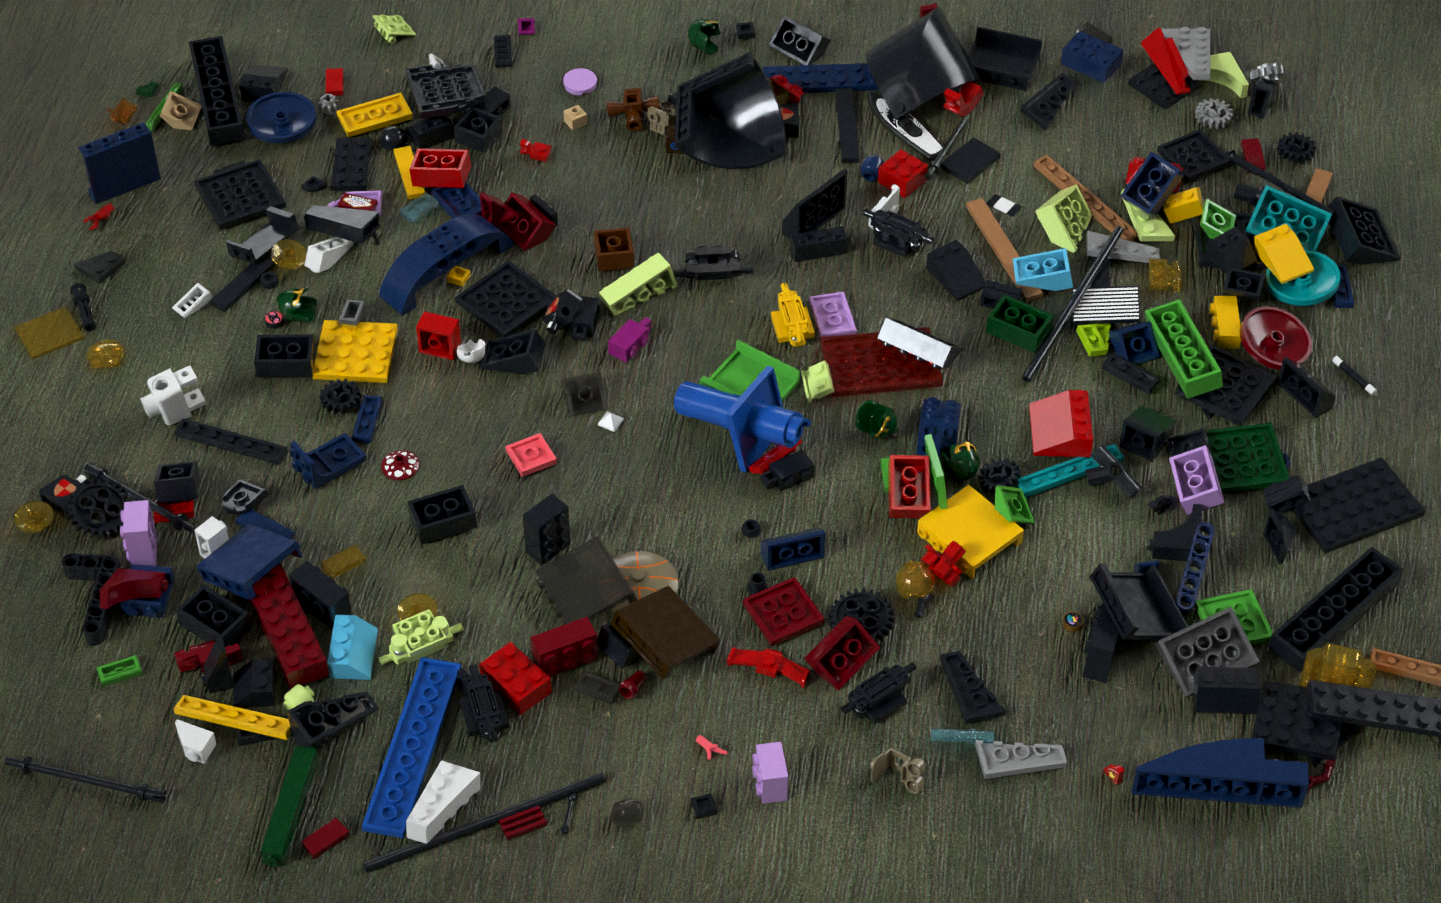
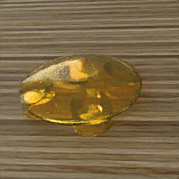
[87,339,124,368]

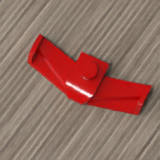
[727,647,811,688]

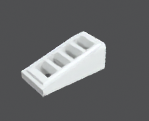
[172,283,213,319]

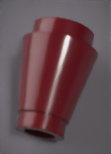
[619,671,646,699]

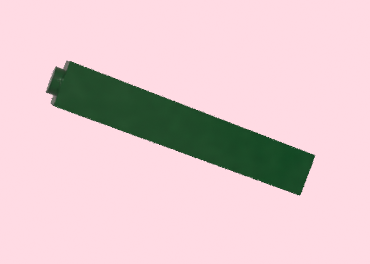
[260,745,318,867]

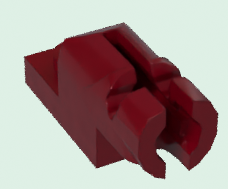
[174,640,243,674]

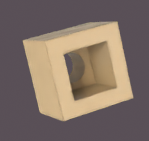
[564,105,588,131]

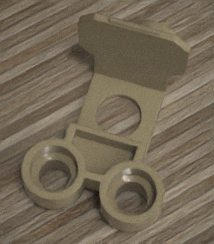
[647,101,676,135]
[870,748,926,794]

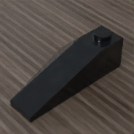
[287,692,379,749]

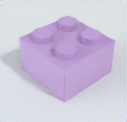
[752,742,788,804]

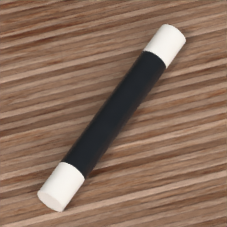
[1332,356,1377,395]

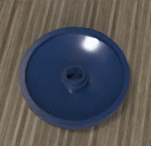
[246,92,316,143]

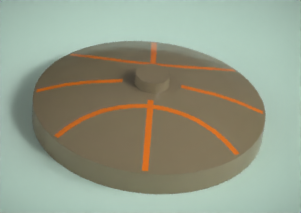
[599,551,679,613]

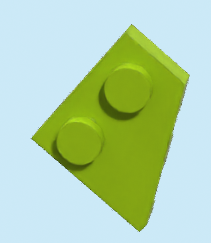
[1076,323,1111,357]

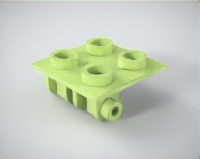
[372,14,416,44]

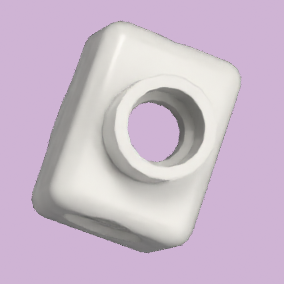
[140,366,207,425]

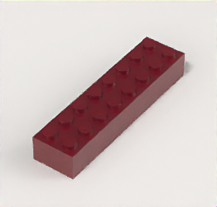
[250,563,329,689]

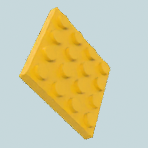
[313,320,398,383]

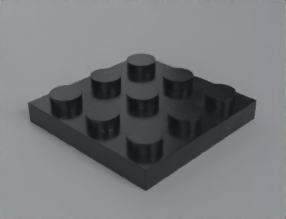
[1128,63,1200,110]
[1157,129,1231,183]

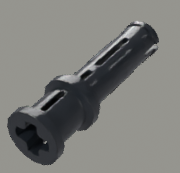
[70,283,96,332]

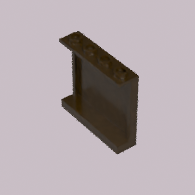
[611,585,721,680]

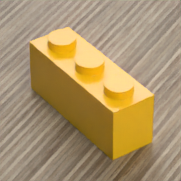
[1209,296,1241,349]

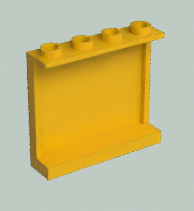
[917,485,1024,579]

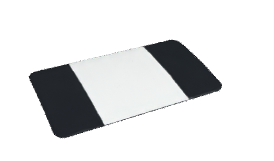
[987,194,1021,216]

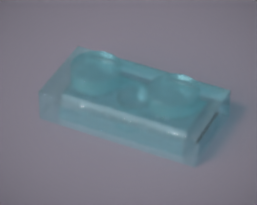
[400,193,438,224]

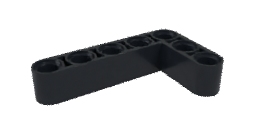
[61,553,121,646]

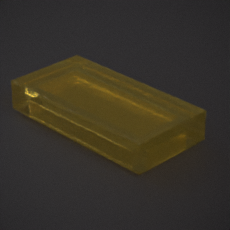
[321,545,366,578]

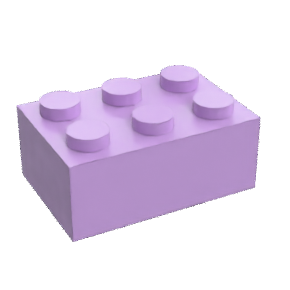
[1169,445,1224,515]
[120,500,157,566]

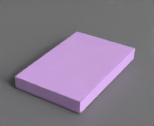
[808,292,857,340]

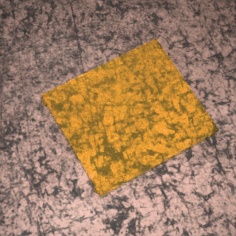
[14,307,84,359]

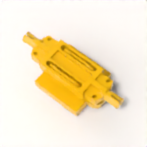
[771,283,815,347]

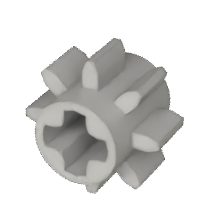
[318,94,340,115]

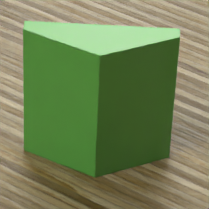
[1200,198,1236,239]
[995,485,1035,525]

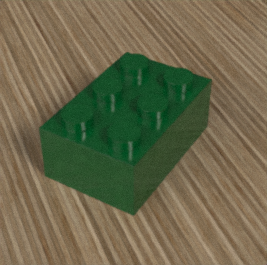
[986,294,1054,353]

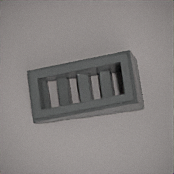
[339,300,365,326]

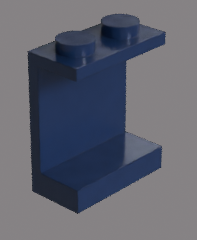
[120,564,174,618]

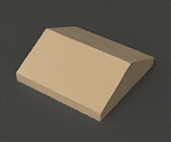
[160,91,202,130]

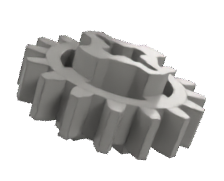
[1250,63,1288,82]
[1195,98,1233,129]

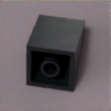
[1119,406,1176,462]

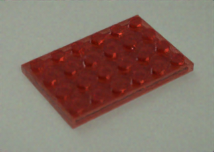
[820,327,943,397]

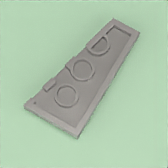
[975,740,1067,779]

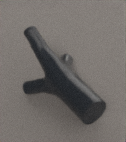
[914,591,933,618]

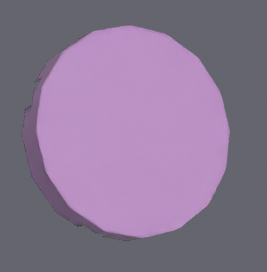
[563,68,597,95]

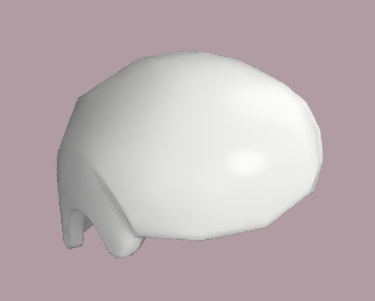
[457,339,485,364]

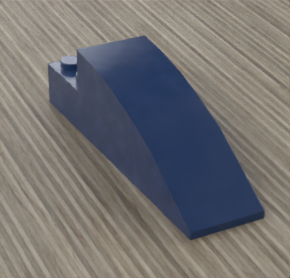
[1131,738,1309,808]

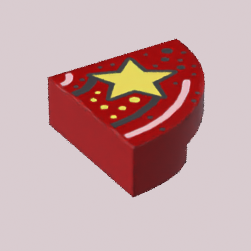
[1103,764,1125,785]

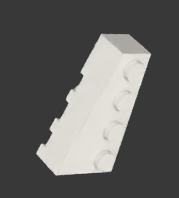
[406,761,480,844]

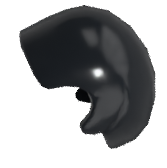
[380,126,407,151]

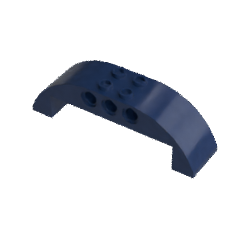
[379,214,514,316]

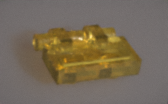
[1148,259,1182,292]

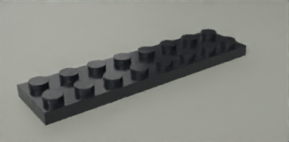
[1308,680,1441,737]

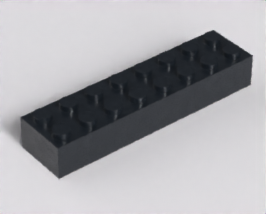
[189,36,245,146]
[1268,547,1404,672]

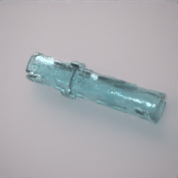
[931,728,994,745]

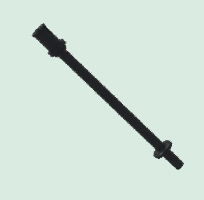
[84,462,197,534]
[5,756,166,803]

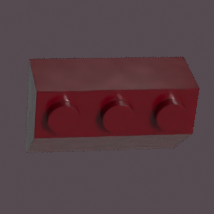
[499,192,556,251]
[804,616,880,690]

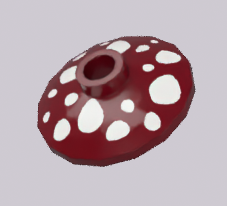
[381,450,420,480]

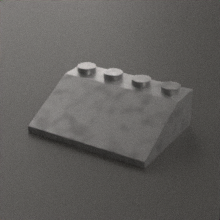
[1155,607,1260,697]

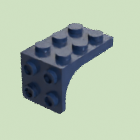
[916,398,961,459]
[289,433,367,489]

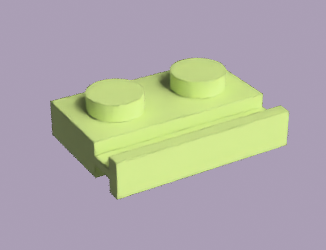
[801,360,834,402]

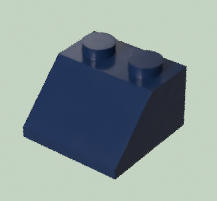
[1109,321,1160,365]

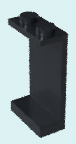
[225,206,300,264]

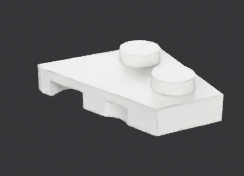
[868,184,900,229]

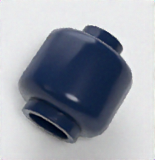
[860,155,884,182]

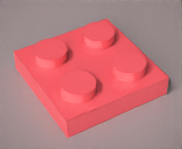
[506,433,557,477]

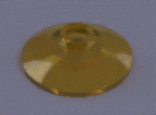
[271,239,307,270]
[13,501,54,533]
[397,593,438,621]

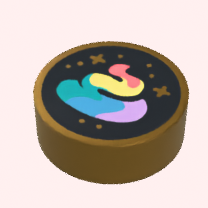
[1062,611,1083,632]

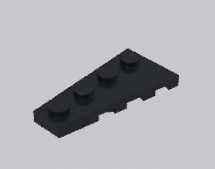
[1020,73,1075,130]
[939,651,1006,724]

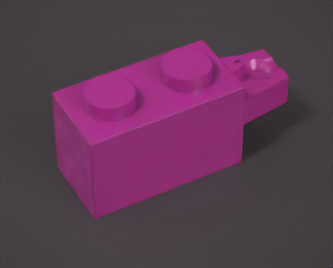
[608,317,652,363]

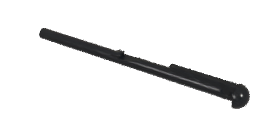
[1225,149,1336,218]

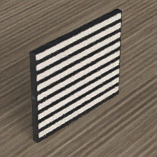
[1073,286,1141,324]

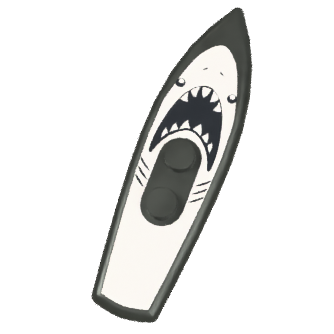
[867,91,944,161]

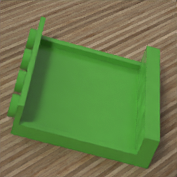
[699,340,800,402]

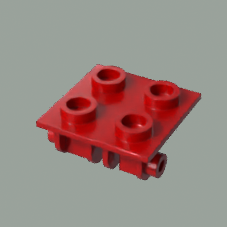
[770,74,805,103]

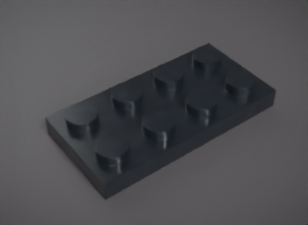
[331,138,372,191]

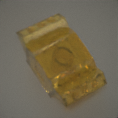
[1299,643,1377,689]

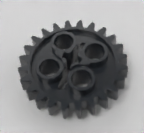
[66,479,131,540]
[829,588,894,642]

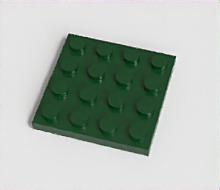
[1206,422,1289,493]

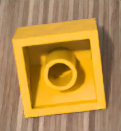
[1163,187,1203,224]

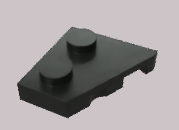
[74,251,126,284]

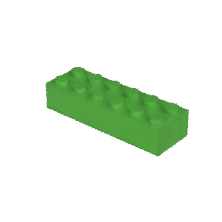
[1145,299,1223,399]

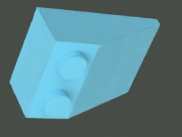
[1013,248,1073,291]

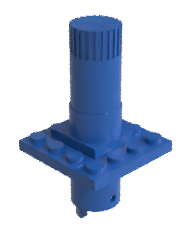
[674,366,811,473]

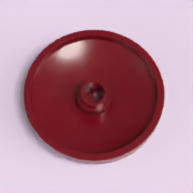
[1240,306,1312,370]

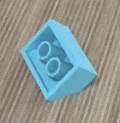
[327,615,378,680]

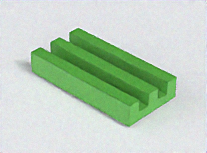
[96,655,143,687]

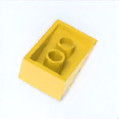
[1254,224,1314,284]

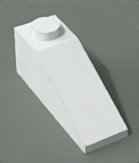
[304,237,354,273]

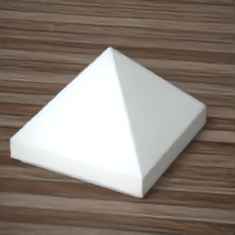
[429,54,445,69]
[598,411,624,432]

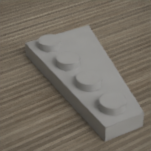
[1086,231,1160,264]

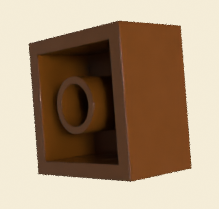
[594,227,634,271]

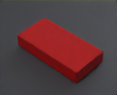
[325,68,343,96]

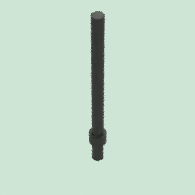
[925,116,969,180]

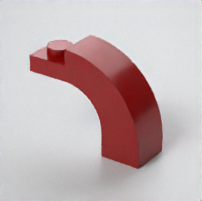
[943,82,984,117]

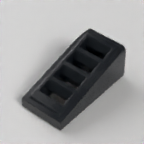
[494,35,512,67]

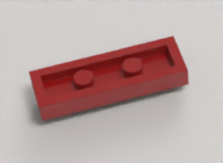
[748,439,802,475]

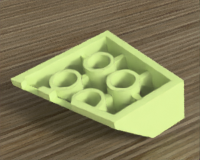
[1035,184,1093,253]

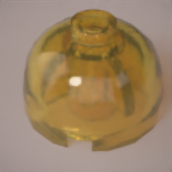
[895,561,936,599]

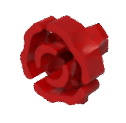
[920,540,966,587]

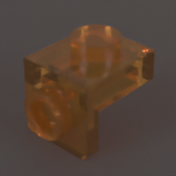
[107,98,138,124]

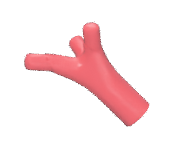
[696,735,727,760]

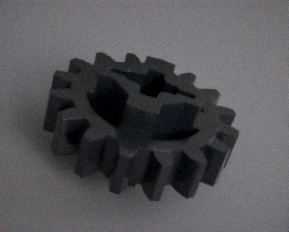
[1277,132,1316,164]
[319,379,361,415]
[978,458,1021,495]

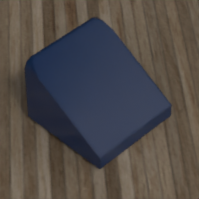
[1134,560,1159,573]

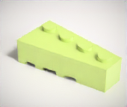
[599,252,678,316]

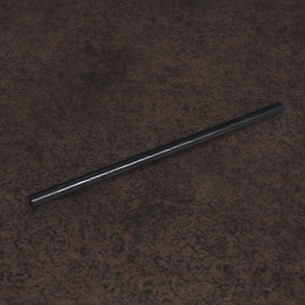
[1022,226,1124,382]
[363,772,606,873]

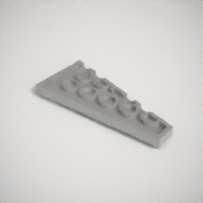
[1162,27,1210,80]

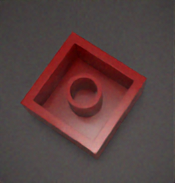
[878,149,928,198]
[416,311,461,360]

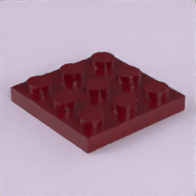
[742,577,825,646]

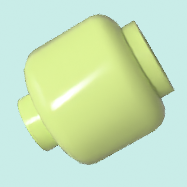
[283,684,315,710]

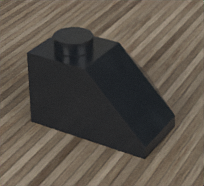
[1263,509,1297,564]

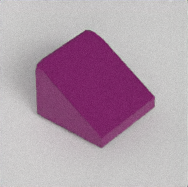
[518,18,535,35]

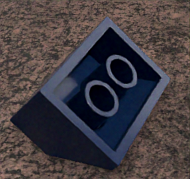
[761,528,825,571]

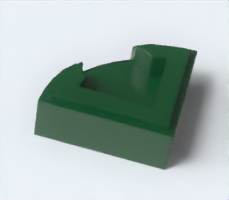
[136,82,159,97]

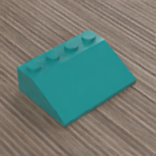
[1245,185,1332,252]

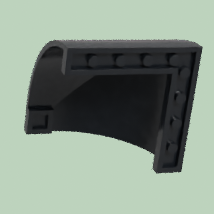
[865,7,981,120]
[675,52,786,169]

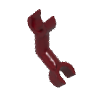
[1307,757,1336,791]

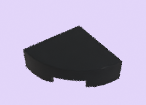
[301,176,327,192]

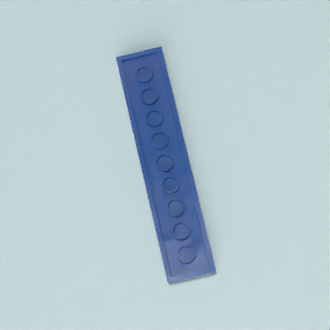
[362,657,461,839]

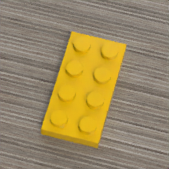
[336,93,413,137]

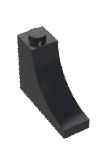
[1148,504,1202,561]

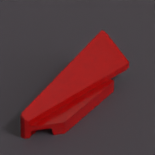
[1141,28,1190,94]

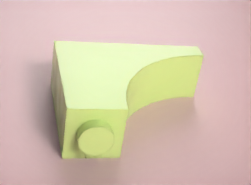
[1197,52,1249,98]

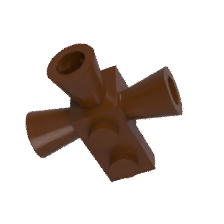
[607,88,660,132]

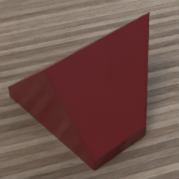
[479,192,520,227]

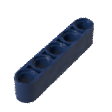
[1175,522,1214,616]

